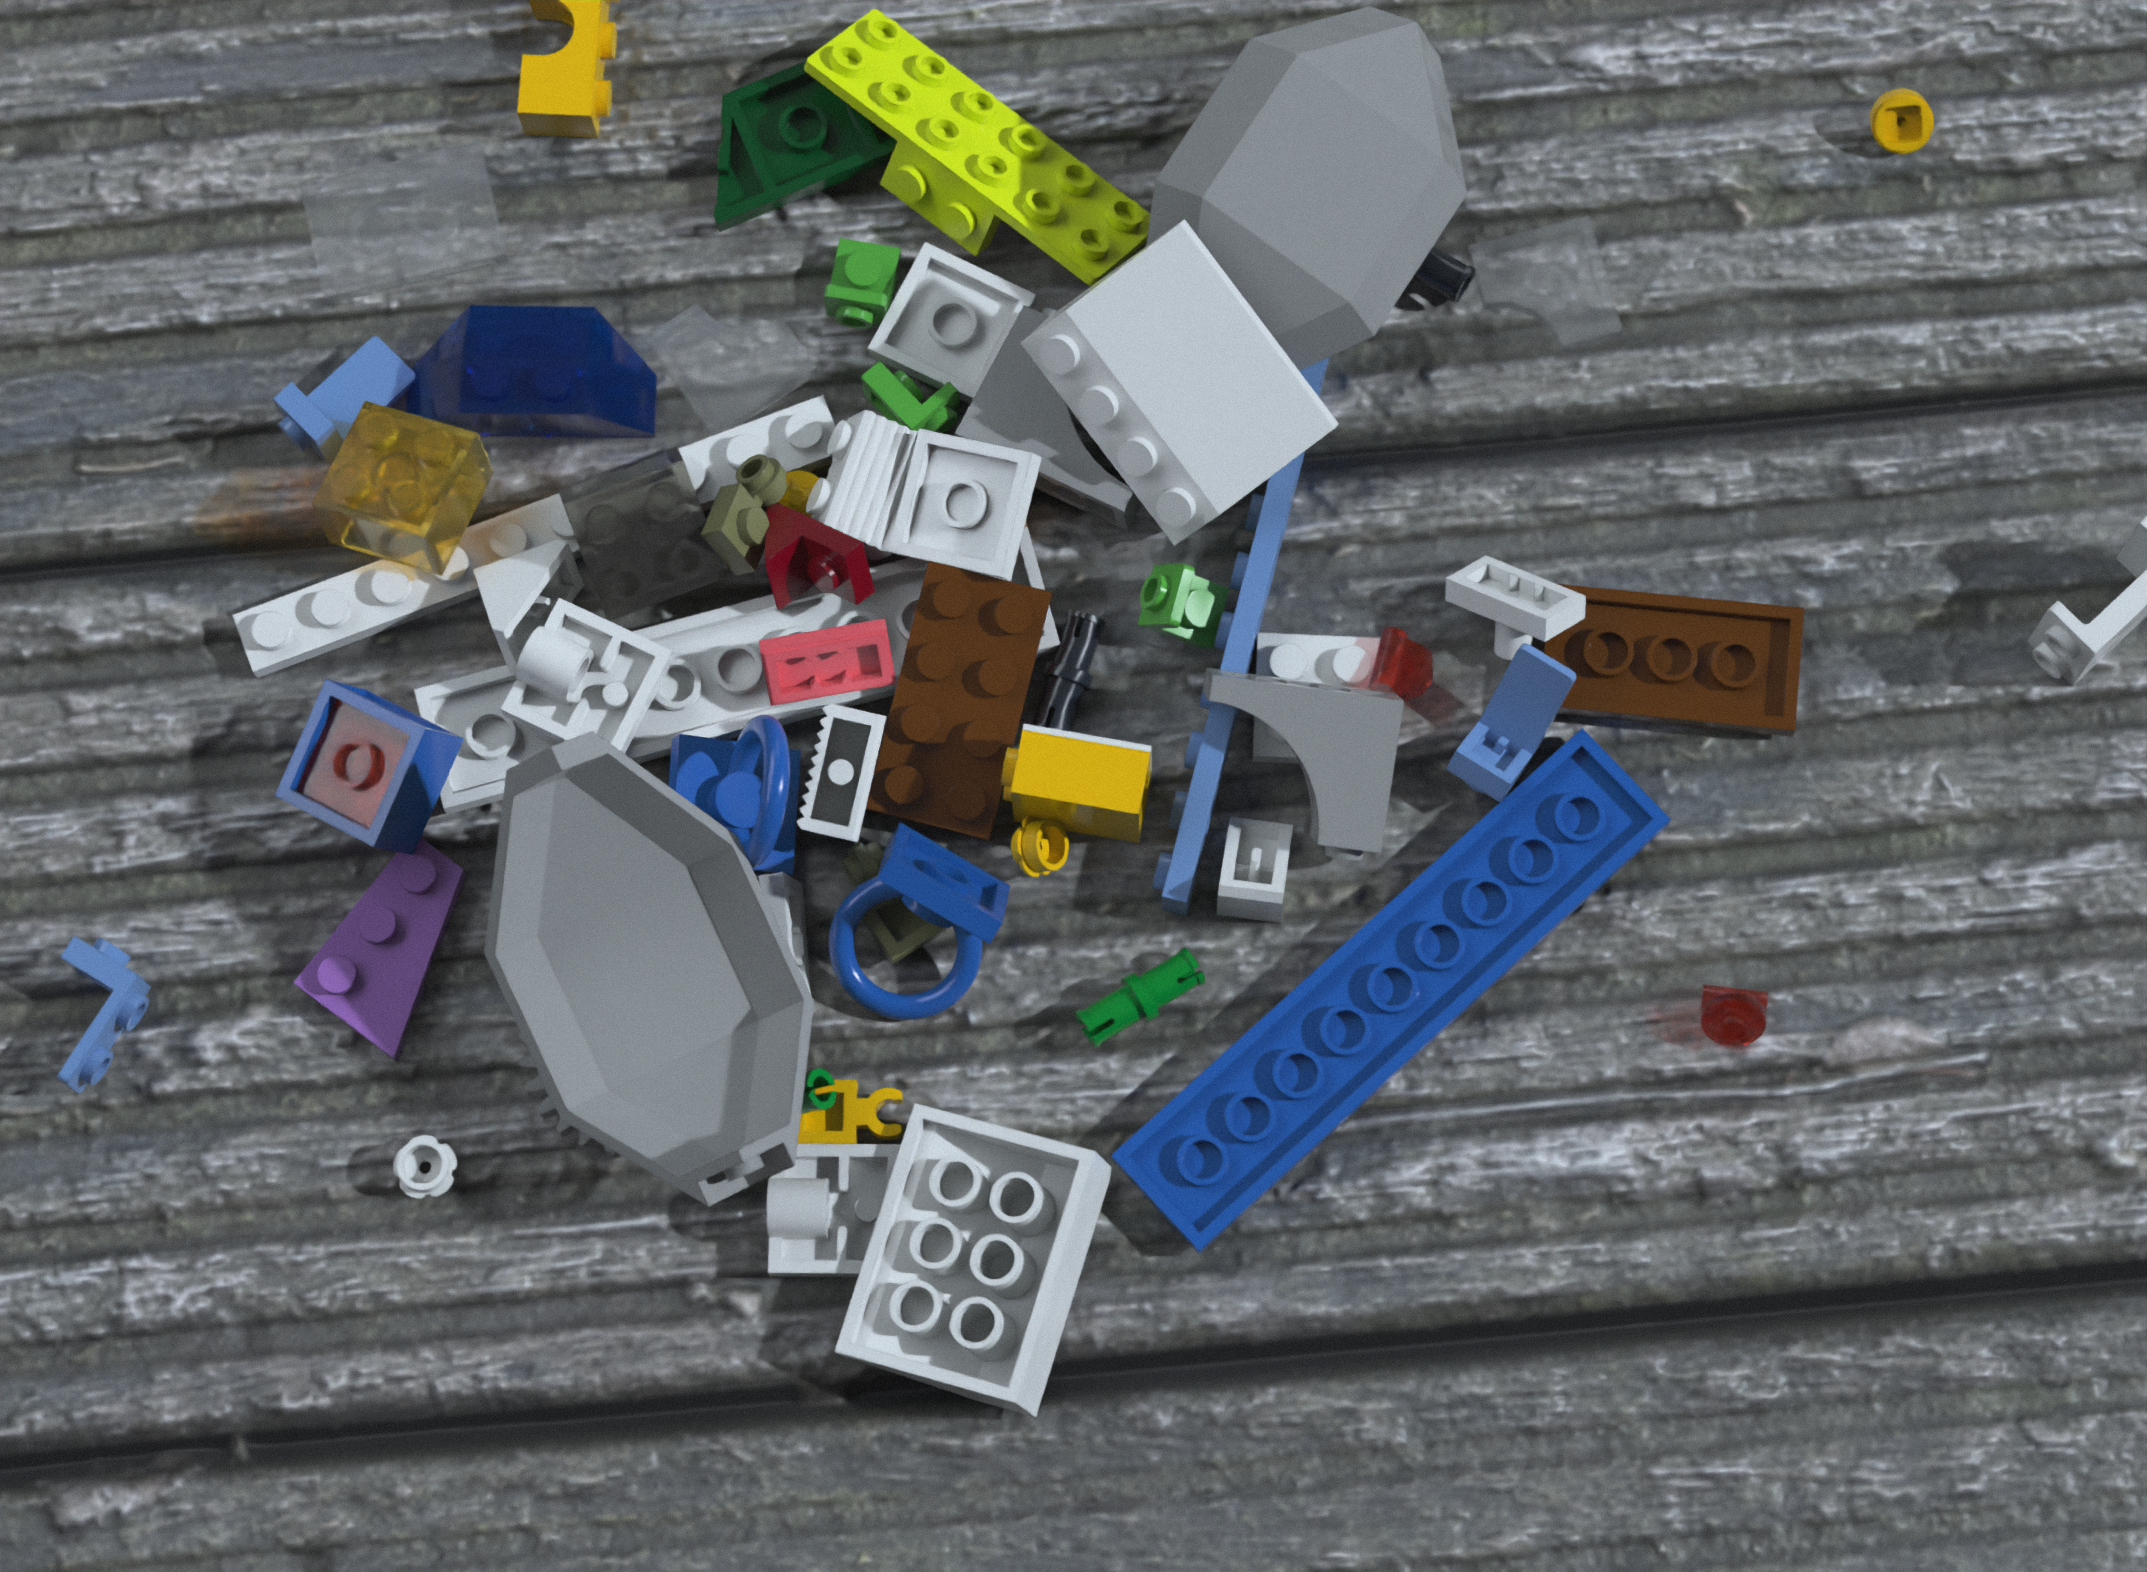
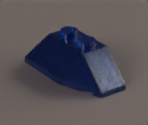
[405,305,658,438]

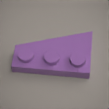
[294,838,467,1063]

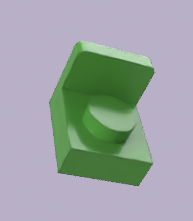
[823,238,902,329]
[861,360,960,434]
[1137,563,1230,649]

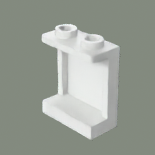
[2028,516,2147,686]

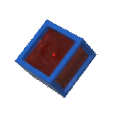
[275,679,464,855]

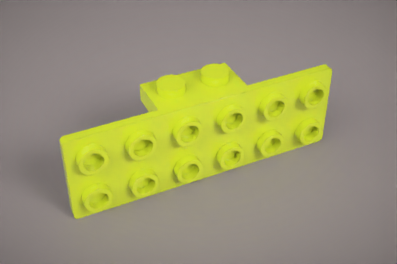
[804,9,1151,286]

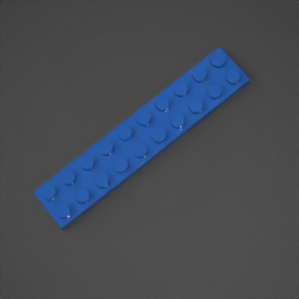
[1111,728,1671,1254]

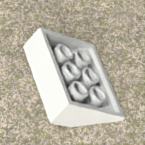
[1020,219,1339,546]
[834,1103,1113,1417]

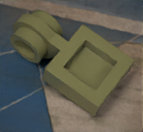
[701,454,788,575]
[841,841,947,965]

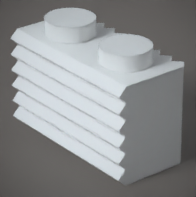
[806,410,918,562]
[796,703,887,842]

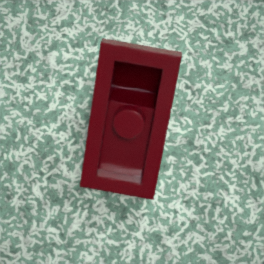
[765,502,875,610]

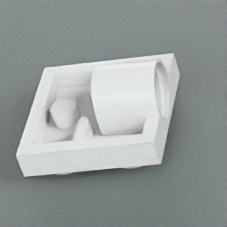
[501,598,675,754]
[767,1144,901,1277]

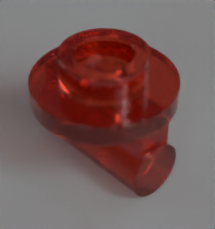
[1368,627,1433,703]
[1700,984,1768,1046]

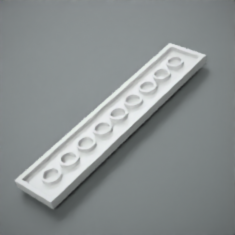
[414,527,1060,814]

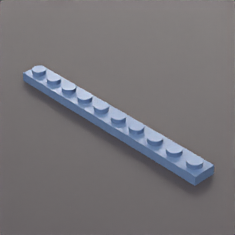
[1152,357,1329,916]

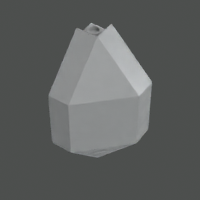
[1146,6,1467,371]
[484,731,814,1206]

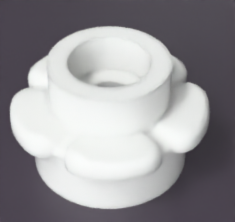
[393,1135,457,1199]

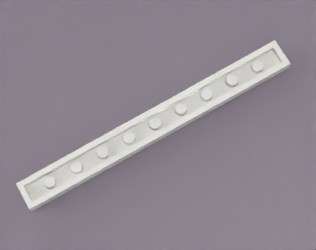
[233,395,836,678]

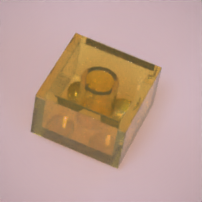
[312,401,494,576]

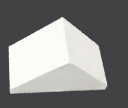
[473,539,584,673]
[1217,817,1293,923]

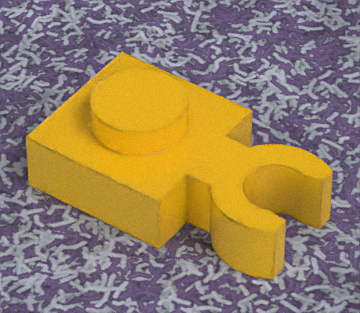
[797,1080,903,1144]

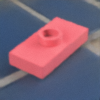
[759,618,897,706]

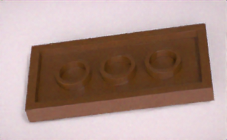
[866,561,1052,840]
[1543,584,1804,737]

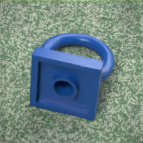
[669,715,801,876]
[828,822,1010,1020]

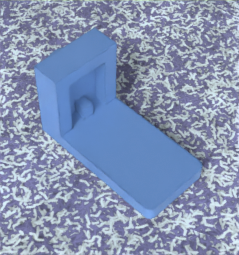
[273,336,417,463]
[1446,643,1577,802]
[57,936,151,1094]

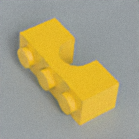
[517,0,620,138]

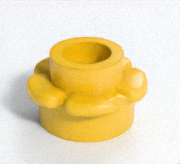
[1011,816,1069,878]

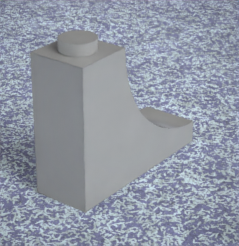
[955,305,1139,531]
[1203,668,1404,861]

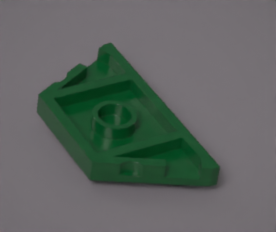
[714,60,898,232]

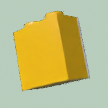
[1001,724,1152,843]

